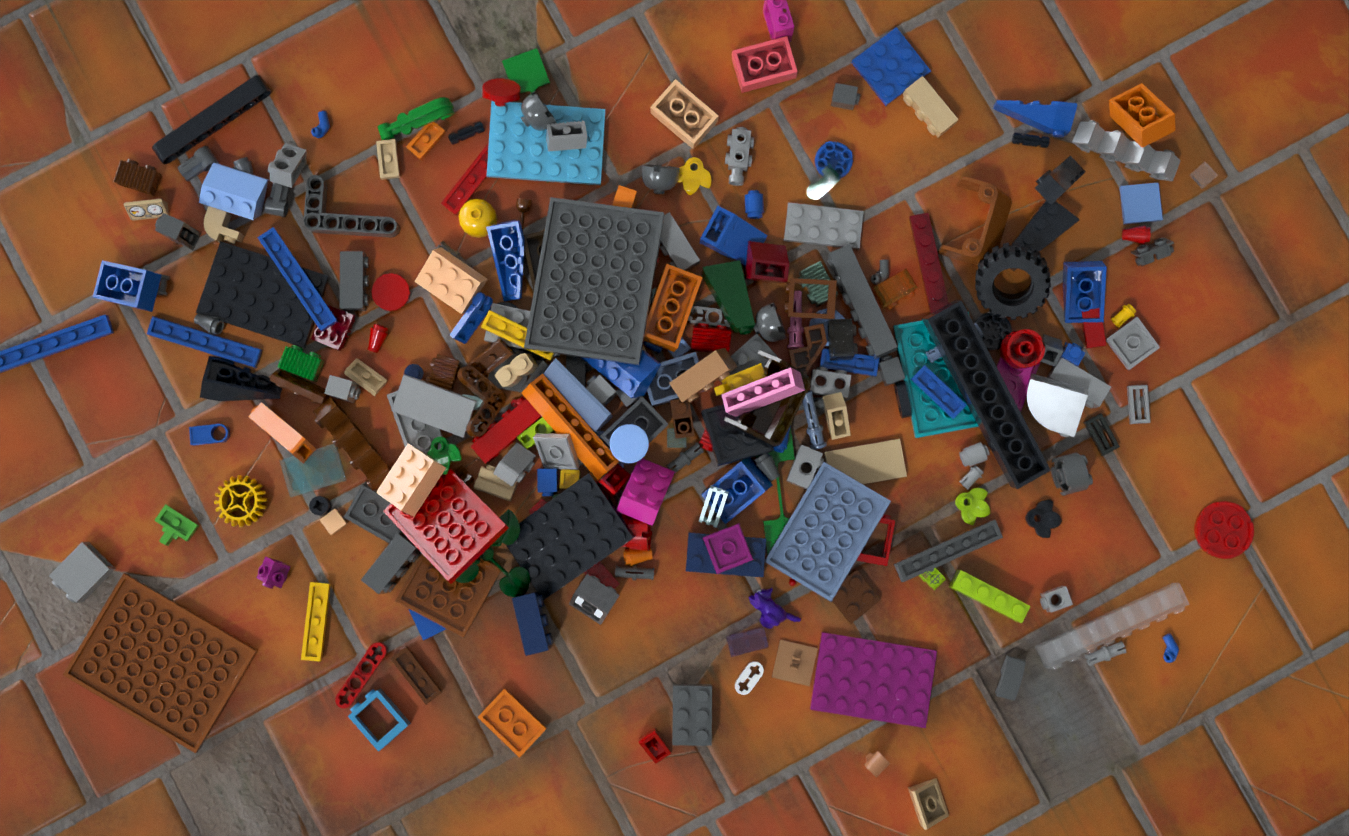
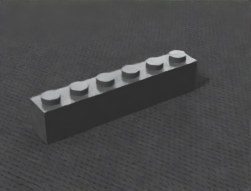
[826,244,897,360]

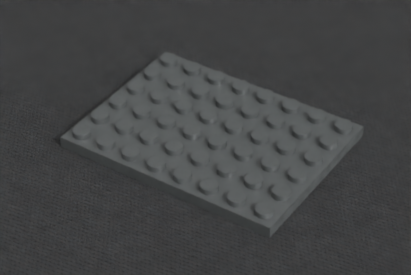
[524,197,665,366]

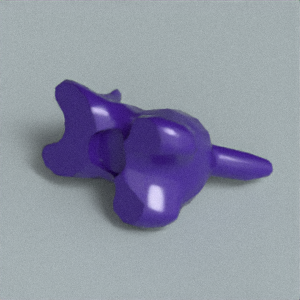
[749,588,801,629]

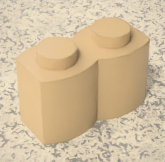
[495,353,538,387]

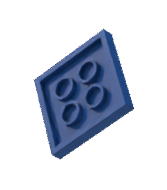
[851,27,931,106]

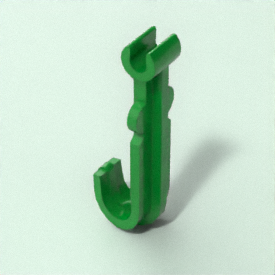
[377,97,455,140]

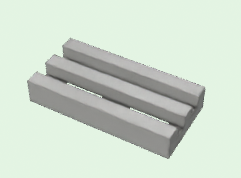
[1127,385,1150,424]

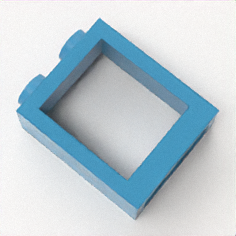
[348,688,411,752]

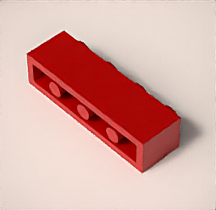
[470,397,542,464]

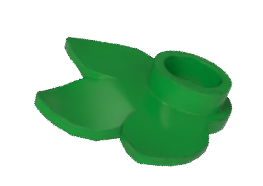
[427,437,462,475]

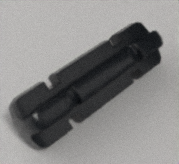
[448,121,485,145]
[1012,133,1050,148]

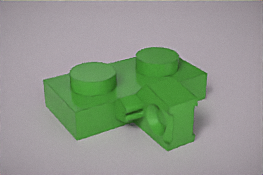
[154,504,199,546]

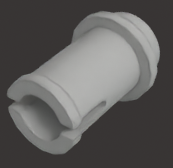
[959,465,983,490]

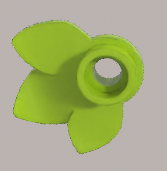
[955,488,990,525]

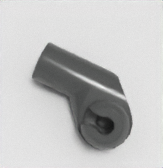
[870,260,889,286]

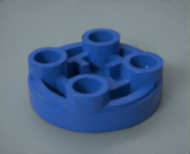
[815,141,853,180]

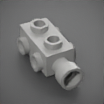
[725,127,754,186]

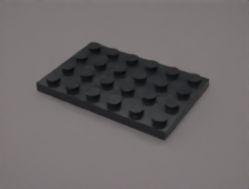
[196,241,330,348]
[506,472,635,600]

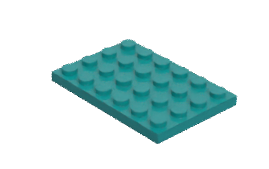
[893,312,979,438]

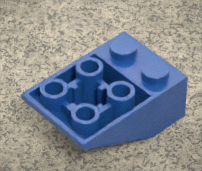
[700,206,768,267]

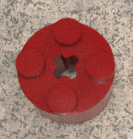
[1000,329,1045,369]

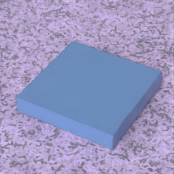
[1119,183,1163,224]

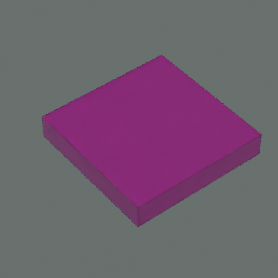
[703,524,753,574]

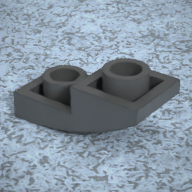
[995,655,1026,701]

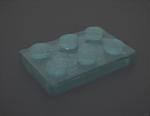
[279,444,347,497]

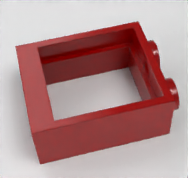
[856,515,895,566]

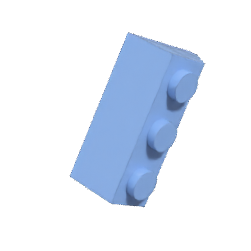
[199,163,268,220]

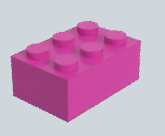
[616,458,675,526]

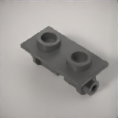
[1131,238,1174,266]

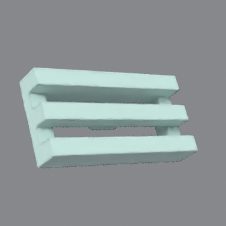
[698,486,729,528]

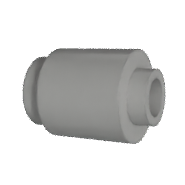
[959,442,990,467]

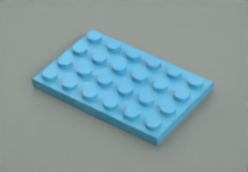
[487,101,605,185]

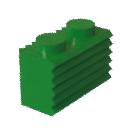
[278,345,325,382]

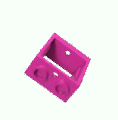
[763,0,794,42]

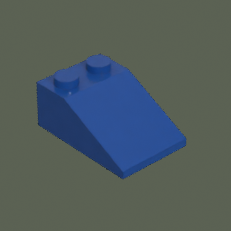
[1063,261,1107,323]
[701,458,773,524]

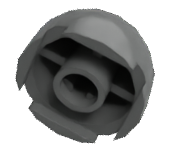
[521,91,557,131]
[642,165,680,194]
[754,302,787,342]

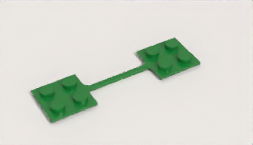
[502,48,550,183]
[756,425,795,556]

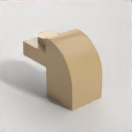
[204,206,244,244]

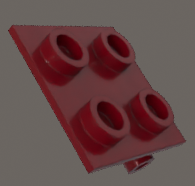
[311,305,356,351]

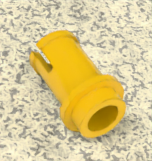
[1111,304,1136,328]

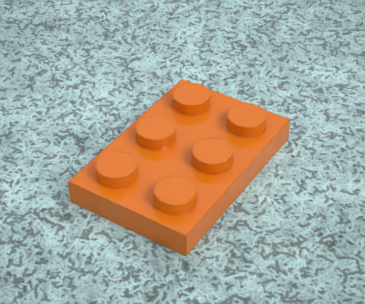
[478,688,547,758]

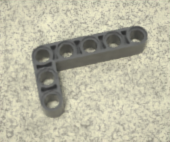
[304,175,400,238]

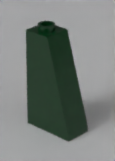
[701,260,755,335]

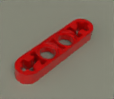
[335,642,388,708]

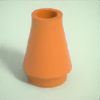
[623,548,652,566]

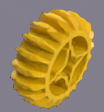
[214,475,268,527]

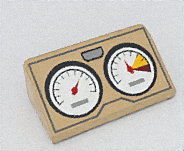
[124,199,169,220]

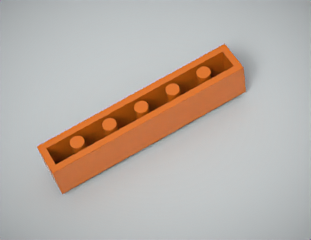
[521,373,619,480]

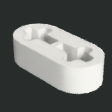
[735,661,764,695]

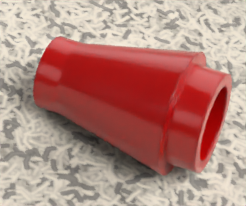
[1122,225,1151,244]
[367,323,389,353]

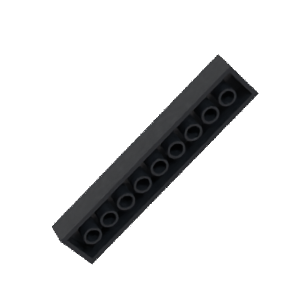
[922,300,1051,489]

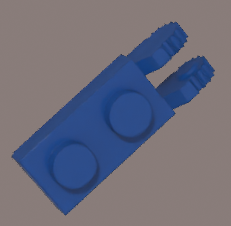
[450,292,493,344]

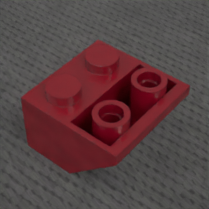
[745,241,789,284]

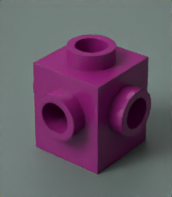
[256,556,290,589]

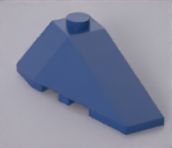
[993,100,1077,138]
[486,220,524,301]

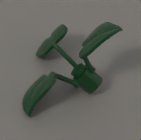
[456,509,530,597]

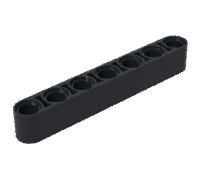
[152,75,271,165]

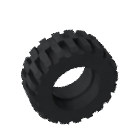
[975,242,1051,320]

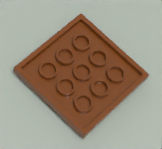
[395,554,501,638]

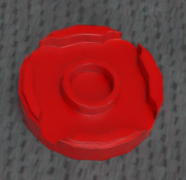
[371,273,410,312]

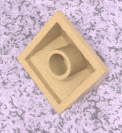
[908,778,949,830]

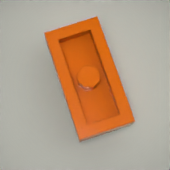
[406,122,446,160]

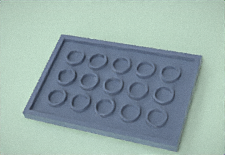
[765,462,891,602]

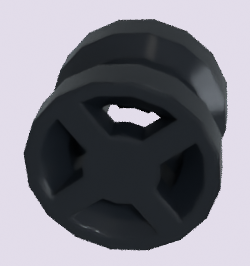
[309,496,332,516]

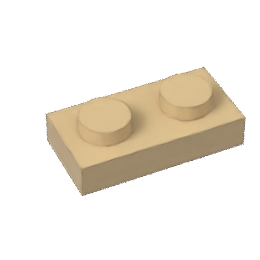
[376,139,400,180]
[344,358,387,396]

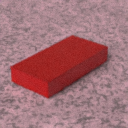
[1082,308,1106,349]

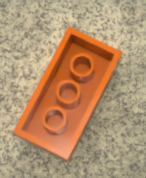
[644,264,703,352]

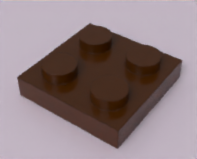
[832,570,881,624]

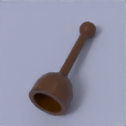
[516,199,532,232]

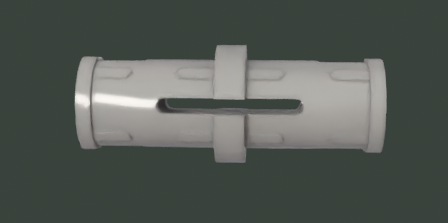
[1085,641,1126,666]

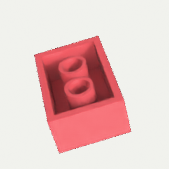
[731,36,797,93]

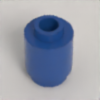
[745,190,764,219]

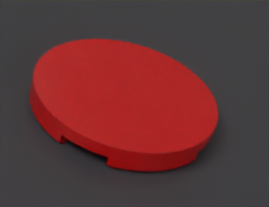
[1194,501,1254,559]

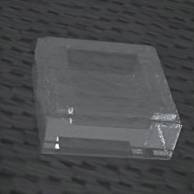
[1190,162,1218,189]

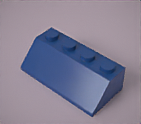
[581,349,661,398]

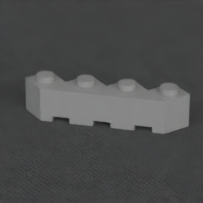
[1072,120,1181,181]

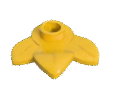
[678,157,711,195]

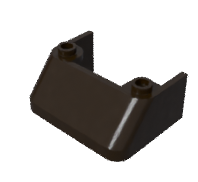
[724,350,811,446]

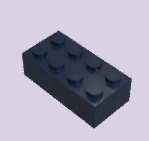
[686,533,766,577]

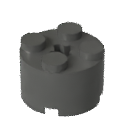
[1051,453,1093,496]

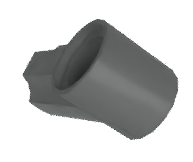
[177,146,219,181]
[265,182,290,217]

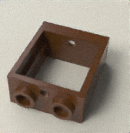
[785,278,837,319]

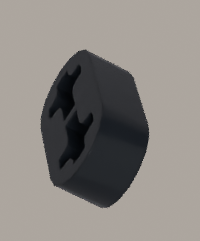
[894,381,912,418]

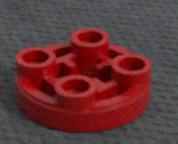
[482,78,521,107]

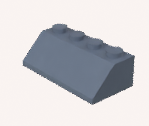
[544,359,613,433]

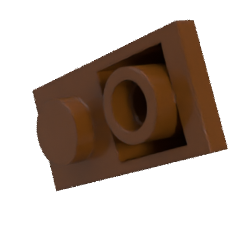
[670,399,695,439]

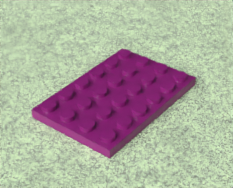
[810,632,937,728]

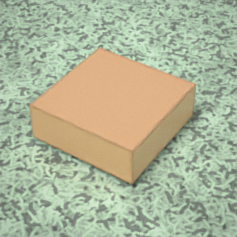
[320,508,348,535]

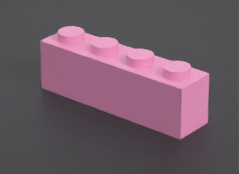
[721,367,805,417]

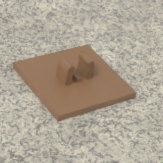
[772,640,818,686]

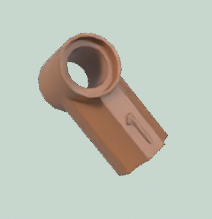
[864,751,890,778]

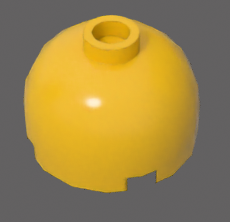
[459,199,497,238]

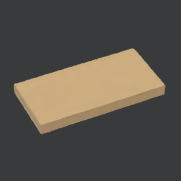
[824,439,907,484]

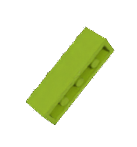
[948,570,1031,623]

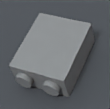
[49,542,116,603]

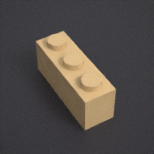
[903,76,959,138]

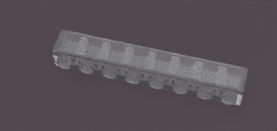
[1035,583,1190,670]

